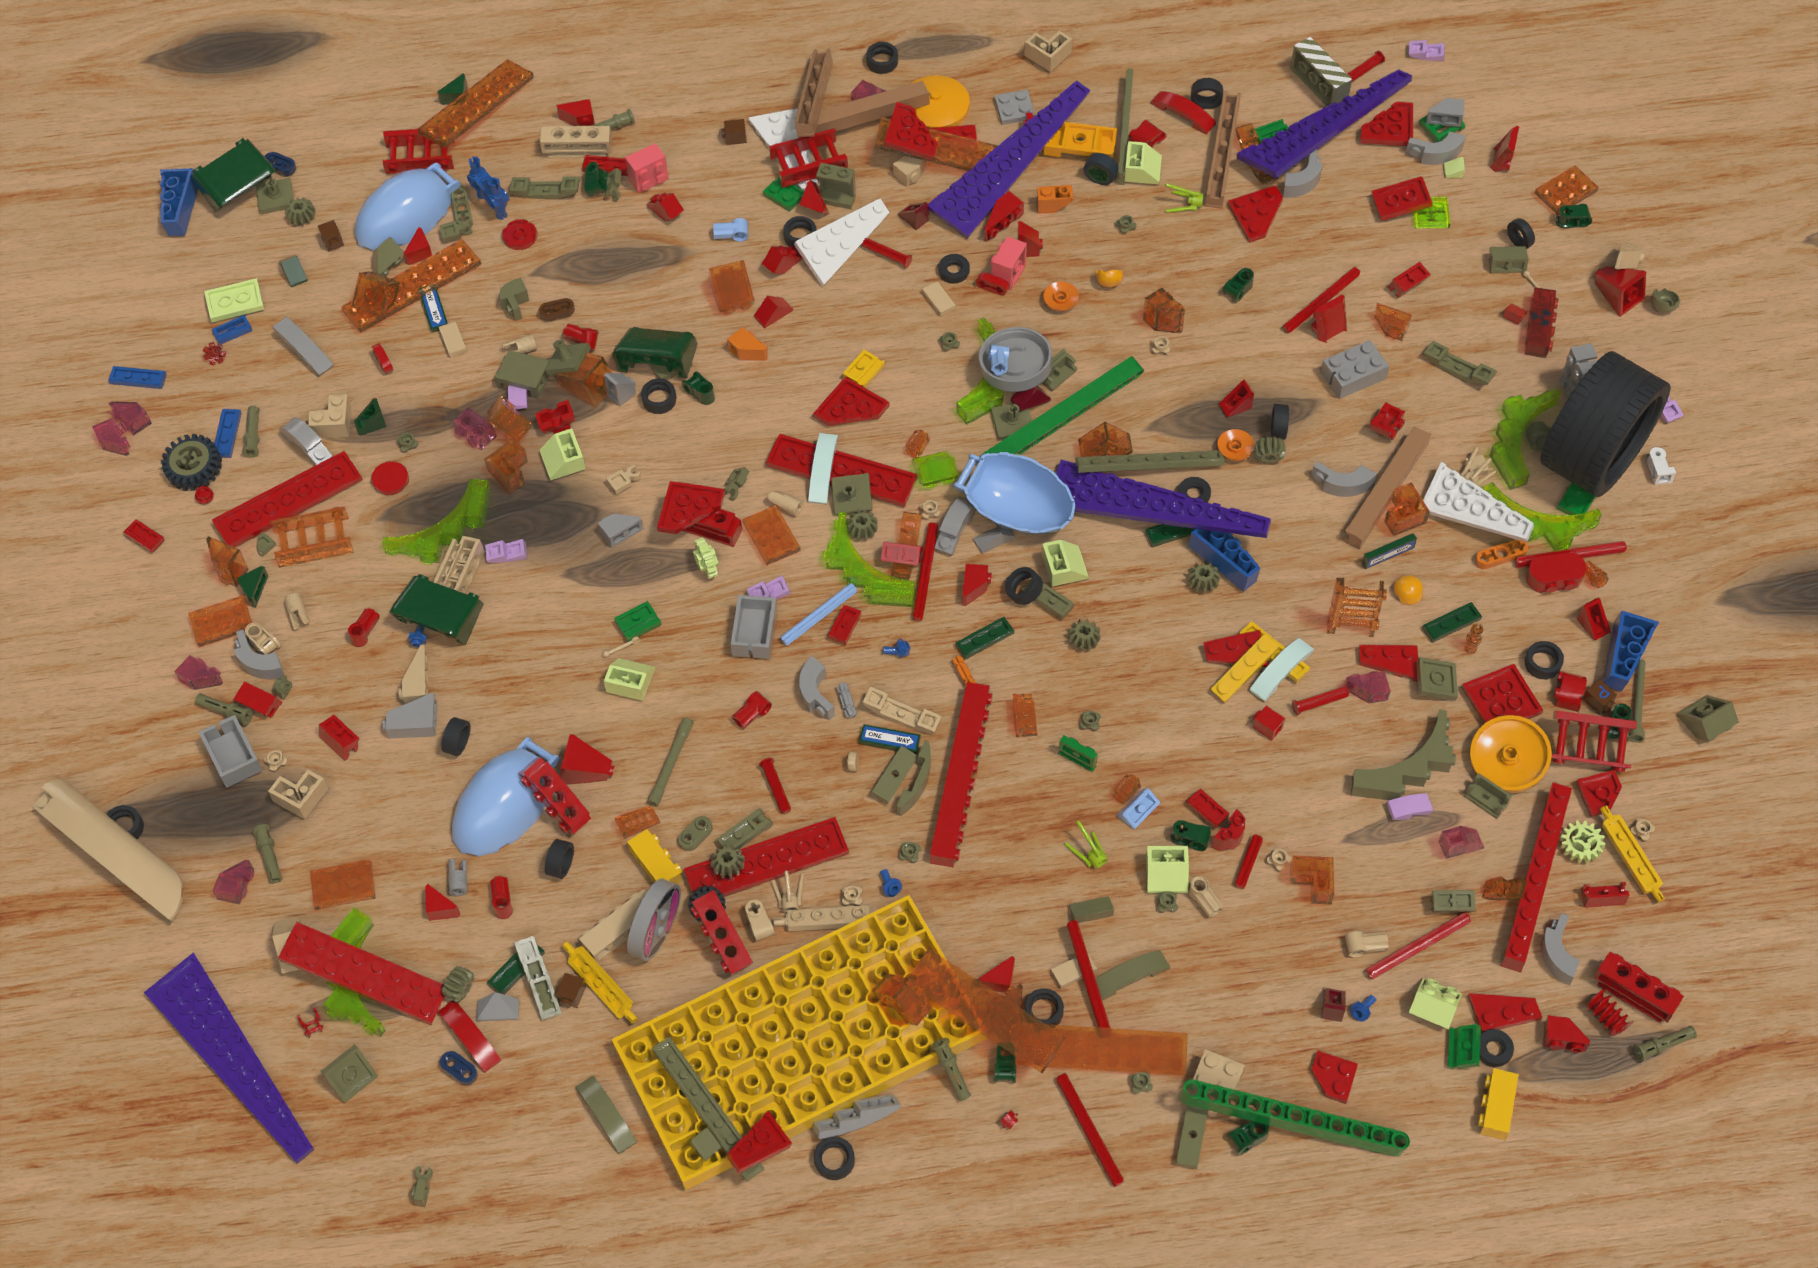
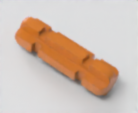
[952,655,976,687]

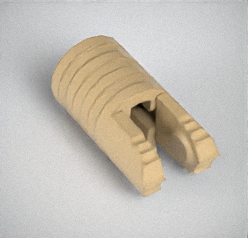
[501,334,537,356]
[767,491,803,516]
[284,593,309,630]

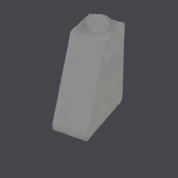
[383,693,437,739]

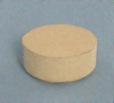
[848,752,859,771]

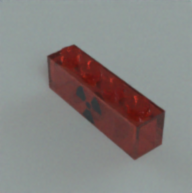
[1524,287,1559,358]

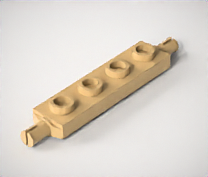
[773,905,872,931]

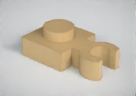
[606,465,641,495]

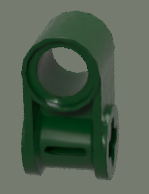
[584,161,608,197]
[1556,204,1592,229]
[1222,268,1254,302]
[682,371,715,405]
[1607,703,1631,741]
[1171,820,1211,851]
[995,1041,1016,1083]
[1227,1121,1269,1155]

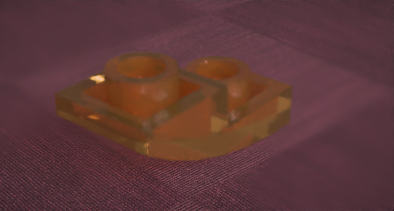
[1482,876,1527,901]

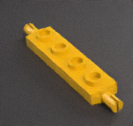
[1600,806,1665,903]
[562,941,638,1024]

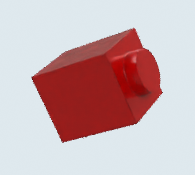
[1253,705,1285,741]

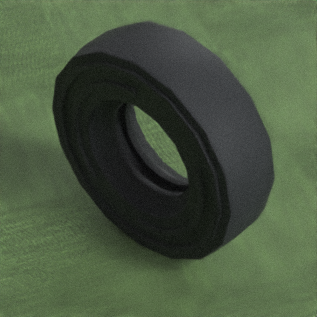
[1507,218,1535,249]
[938,254,970,283]
[1178,477,1211,503]
[1480,1029,1514,1067]

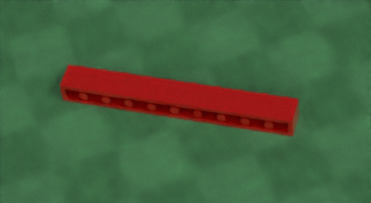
[930,682,993,868]
[1501,782,1572,973]

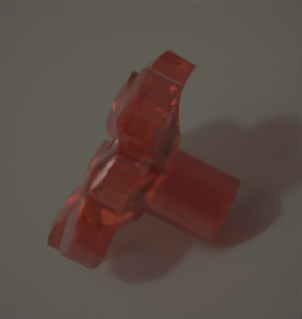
[203,342,226,365]

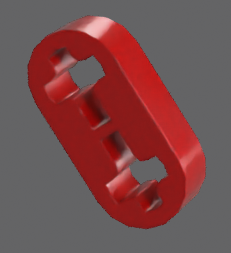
[975,272,1010,296]
[371,343,393,374]

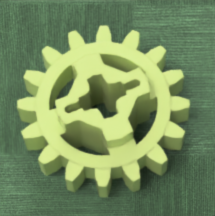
[693,538,719,579]
[1559,820,1605,864]

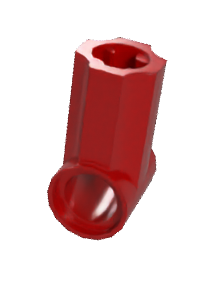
[563,324,599,350]
[348,608,380,647]
[732,691,772,729]
[490,876,513,919]

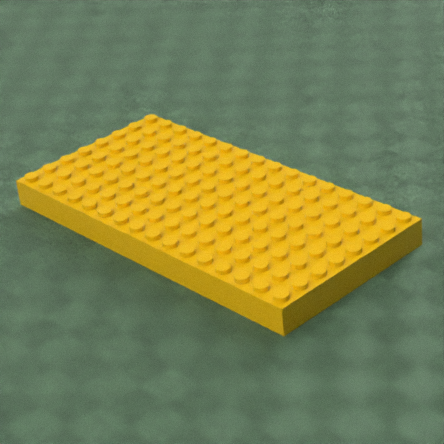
[612,895,987,1191]

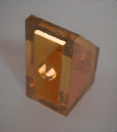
[1374,303,1412,341]

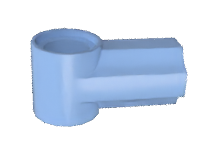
[713,218,748,242]
[988,344,1009,376]

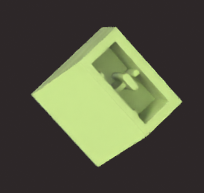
[1125,141,1162,184]
[539,429,586,480]
[1042,540,1089,587]
[604,658,655,701]
[1146,846,1189,893]
[1409,978,1462,1029]

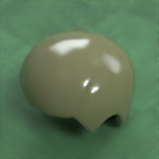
[1652,288,1680,313]
[1524,421,1551,451]

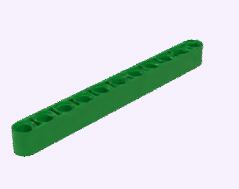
[980,356,1144,458]
[1179,1079,1410,1157]

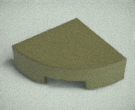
[257,531,276,557]

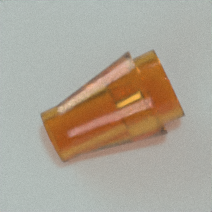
[1585,561,1609,588]

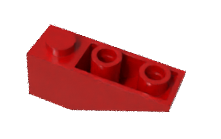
[984,191,1024,242]

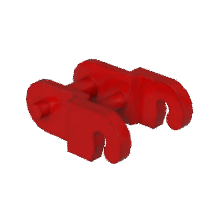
[297,1007,324,1038]

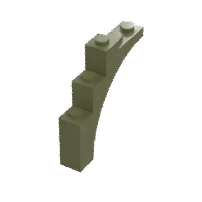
[1351,710,1456,800]

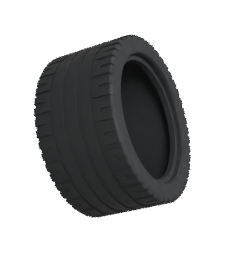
[1540,351,1671,497]

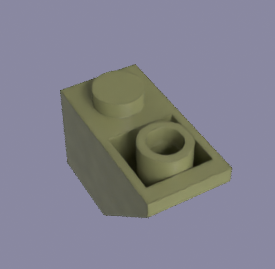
[373,237,404,278]

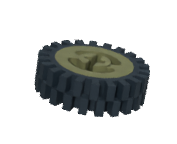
[161,434,222,491]

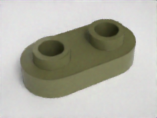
[678,816,713,851]

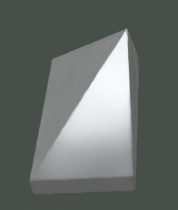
[973,526,1015,554]
[477,992,519,1022]

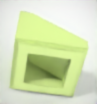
[1444,157,1465,178]

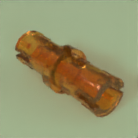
[1465,623,1484,654]

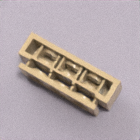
[540,126,612,159]
[433,536,485,594]

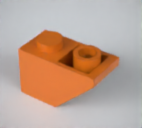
[1037,185,1073,214]
[727,327,768,361]

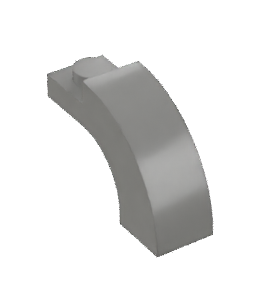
[1406,132,1466,165]
[1283,150,1323,198]
[279,417,332,465]
[1311,461,1377,497]
[935,498,976,555]
[234,629,284,680]
[799,656,835,720]
[1541,913,1580,986]

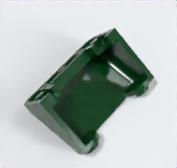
[190,138,276,212]
[612,327,698,379]
[389,574,484,645]

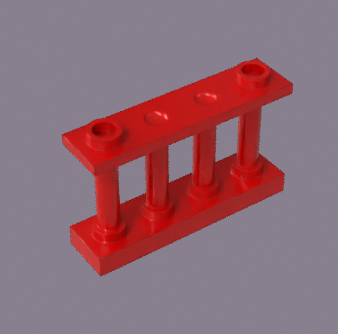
[382,126,455,174]
[769,128,848,188]
[1551,710,1637,772]

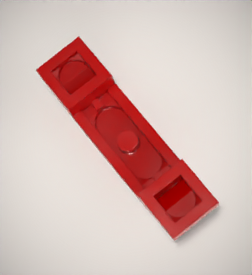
[1150,91,1216,135]
[437,1001,502,1073]

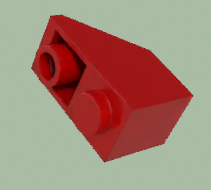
[646,192,684,221]
[762,245,802,274]
[1543,1015,1590,1053]

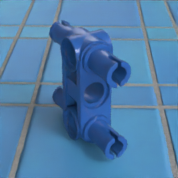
[467,156,510,220]

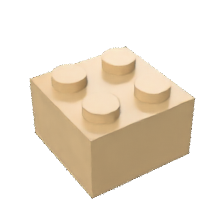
[1189,1049,1245,1104]

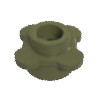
[1116,215,1137,233]
[939,332,960,350]
[397,433,418,452]
[273,675,292,698]
[1080,711,1101,731]
[899,842,921,863]
[1157,892,1178,912]
[1130,1071,1153,1094]

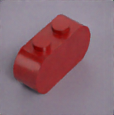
[1526,552,1587,593]

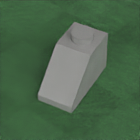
[1426,98,1464,127]
[604,373,636,406]
[598,513,643,548]

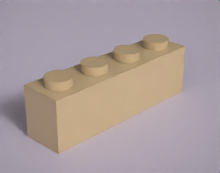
[579,889,646,963]

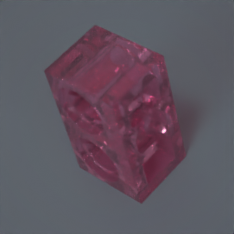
[453,407,497,451]

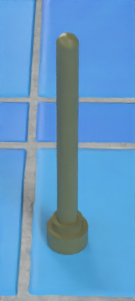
[1628,659,1646,743]

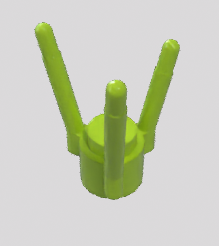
[1165,183,1203,213]
[1065,820,1108,869]

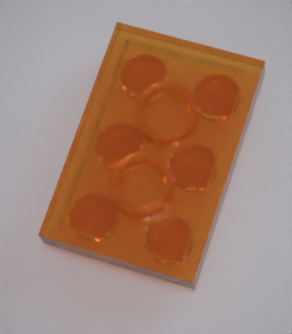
[1535,165,1599,215]
[742,505,801,565]
[188,595,253,647]
[310,859,376,910]

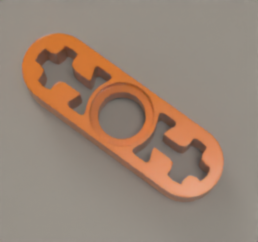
[1475,539,1528,569]

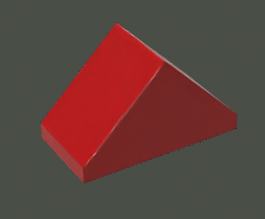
[800,180,830,215]
[403,227,433,265]
[754,295,793,329]
[1219,379,1254,417]
[1577,598,1611,641]
[425,884,461,921]
[979,956,1015,993]

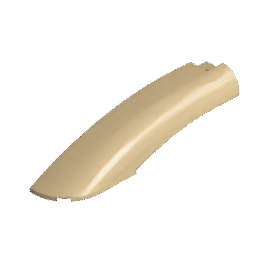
[32,779,184,921]

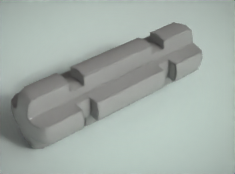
[837,683,857,719]

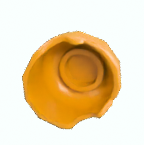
[1096,269,1123,288]
[1394,575,1423,605]

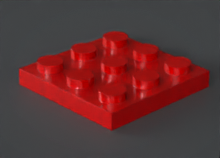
[1462,664,1543,724]

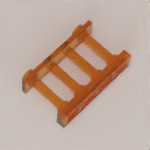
[270,506,354,568]
[1327,577,1387,637]

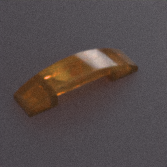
[1235,123,1278,184]
[890,511,922,582]

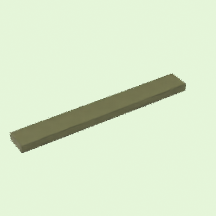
[1117,68,1133,185]
[1075,450,1225,473]
[652,1036,764,1182]

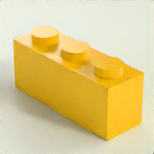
[627,829,682,884]
[1478,1068,1519,1140]

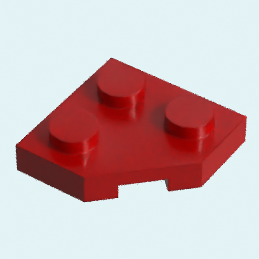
[1576,770,1622,817]
[1311,1050,1358,1104]

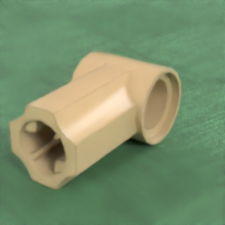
[1188,876,1224,918]
[1345,931,1389,958]

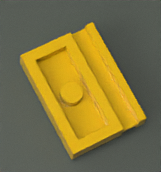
[843,350,885,388]

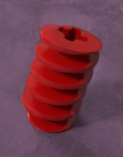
[1587,989,1633,1036]

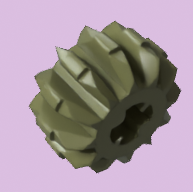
[285,197,315,227]
[1254,436,1286,464]
[846,509,878,541]
[1187,561,1220,594]
[1068,618,1101,652]
[711,844,745,879]
[442,966,474,1002]

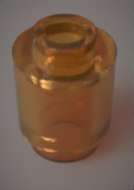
[905,430,930,458]
[1113,774,1141,804]

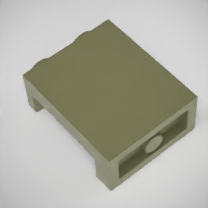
[816,163,856,210]
[495,350,549,399]

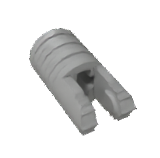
[448,859,467,896]

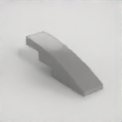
[272,317,334,377]
[813,1094,901,1139]

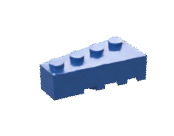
[160,168,198,236]

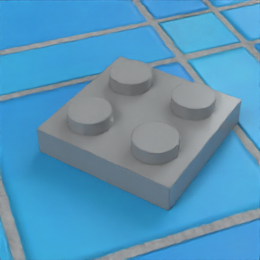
[994,90,1035,125]

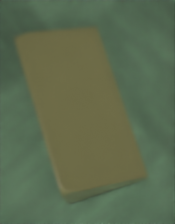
[1069,896,1114,923]

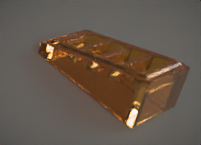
[615,805,660,839]

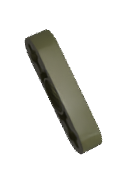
[451,186,473,227]

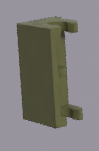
[1489,246,1529,273]
[1042,349,1077,392]
[1464,773,1512,819]
[1430,890,1476,912]

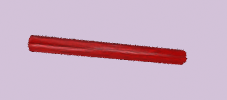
[1283,267,1360,333]
[913,522,938,621]
[1515,541,1627,568]
[1366,913,1471,979]
[1067,920,1112,1038]
[1057,1073,1124,1187]

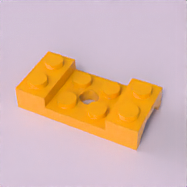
[1044,122,1117,158]

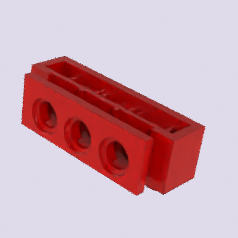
[683,509,743,547]
[518,757,591,834]
[691,890,753,975]
[1594,951,1684,1023]

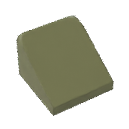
[690,1128,722,1161]

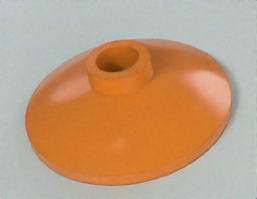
[1043,281,1079,311]
[1217,429,1254,461]

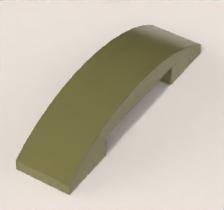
[510,176,580,199]
[1423,341,1497,385]
[897,740,931,816]
[1096,950,1170,1001]
[576,1076,637,1154]

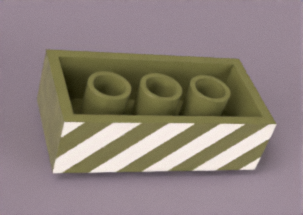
[1290,37,1352,106]

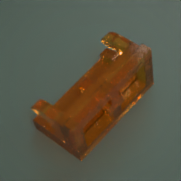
[1012,694,1038,737]

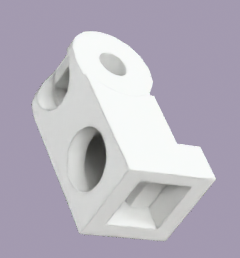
[1647,447,1676,485]

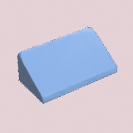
[1117,788,1160,829]

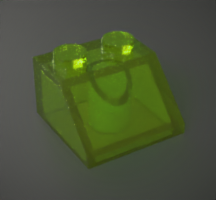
[912,450,959,488]

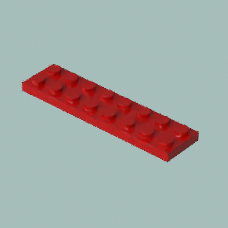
[766,433,918,507]
[212,451,363,550]
[684,817,849,897]
[278,921,445,1025]

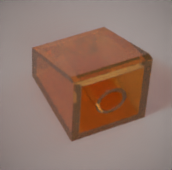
[708,260,755,314]
[553,352,612,408]

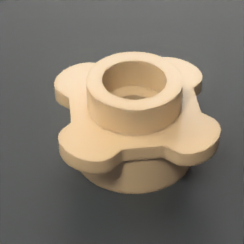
[1152,336,1170,354]
[920,500,940,519]
[264,750,288,771]
[1631,818,1655,841]
[1267,848,1291,871]
[842,886,862,906]

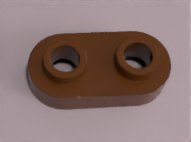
[539,298,575,321]

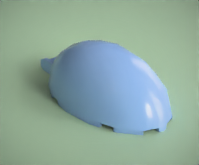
[354,163,461,251]
[953,452,1075,535]
[452,737,560,857]

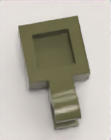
[605,168,622,202]
[439,221,473,243]
[724,467,750,500]
[411,1166,433,1207]

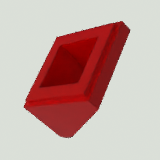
[1503,304,1528,325]

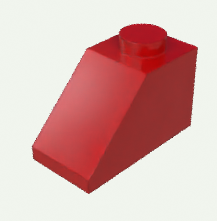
[556,99,595,126]
[1017,221,1043,257]
[962,564,992,606]

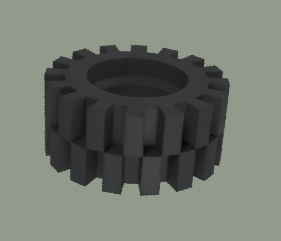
[688,885,726,922]

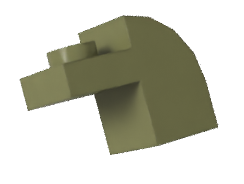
[499,277,529,321]

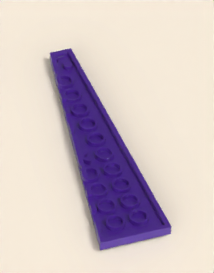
[1237,69,1412,178]
[928,80,1090,239]
[1056,459,1271,538]
[144,952,314,1164]

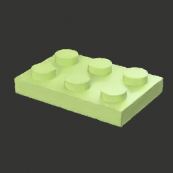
[204,278,264,322]

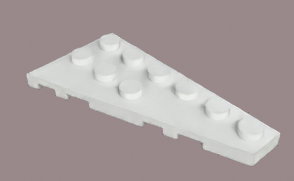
[748,108,819,191]
[794,199,890,287]
[1419,462,1534,542]

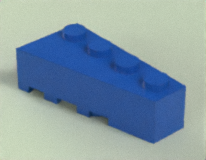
[1188,529,1260,591]
[1603,611,1659,691]

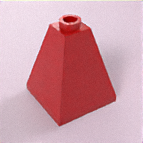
[1594,266,1647,317]
[559,734,615,785]

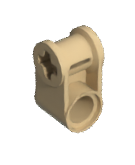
[245,622,281,655]
[745,899,775,942]

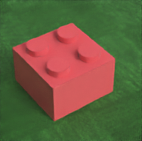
[625,143,669,193]
[990,236,1027,291]

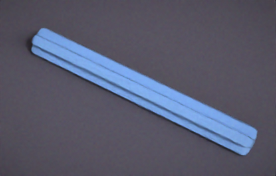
[781,583,857,645]

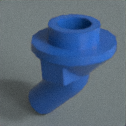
[407,625,426,647]
[882,639,911,658]
[880,869,902,897]
[1350,995,1377,1021]

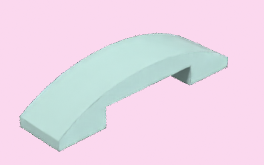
[808,433,838,505]
[1250,638,1314,702]

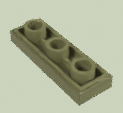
[871,746,918,804]
[1176,1105,1208,1169]

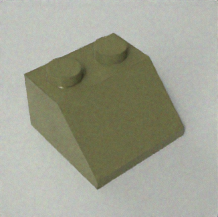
[1677,695,1739,741]

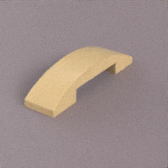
[862,686,942,734]

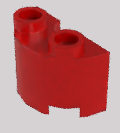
[1129,119,1167,147]
[535,400,575,434]
[1369,402,1405,440]
[1554,671,1587,712]
[1212,809,1245,851]

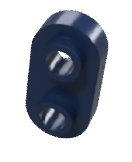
[264,152,296,175]
[440,1051,478,1085]

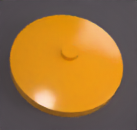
[911,75,970,128]
[1470,715,1552,793]

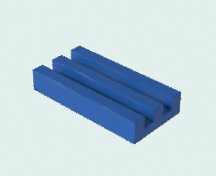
[212,315,253,345]

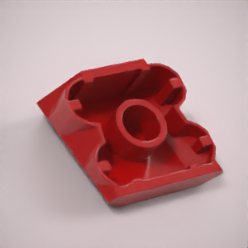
[1490,126,1519,172]
[1311,295,1347,343]

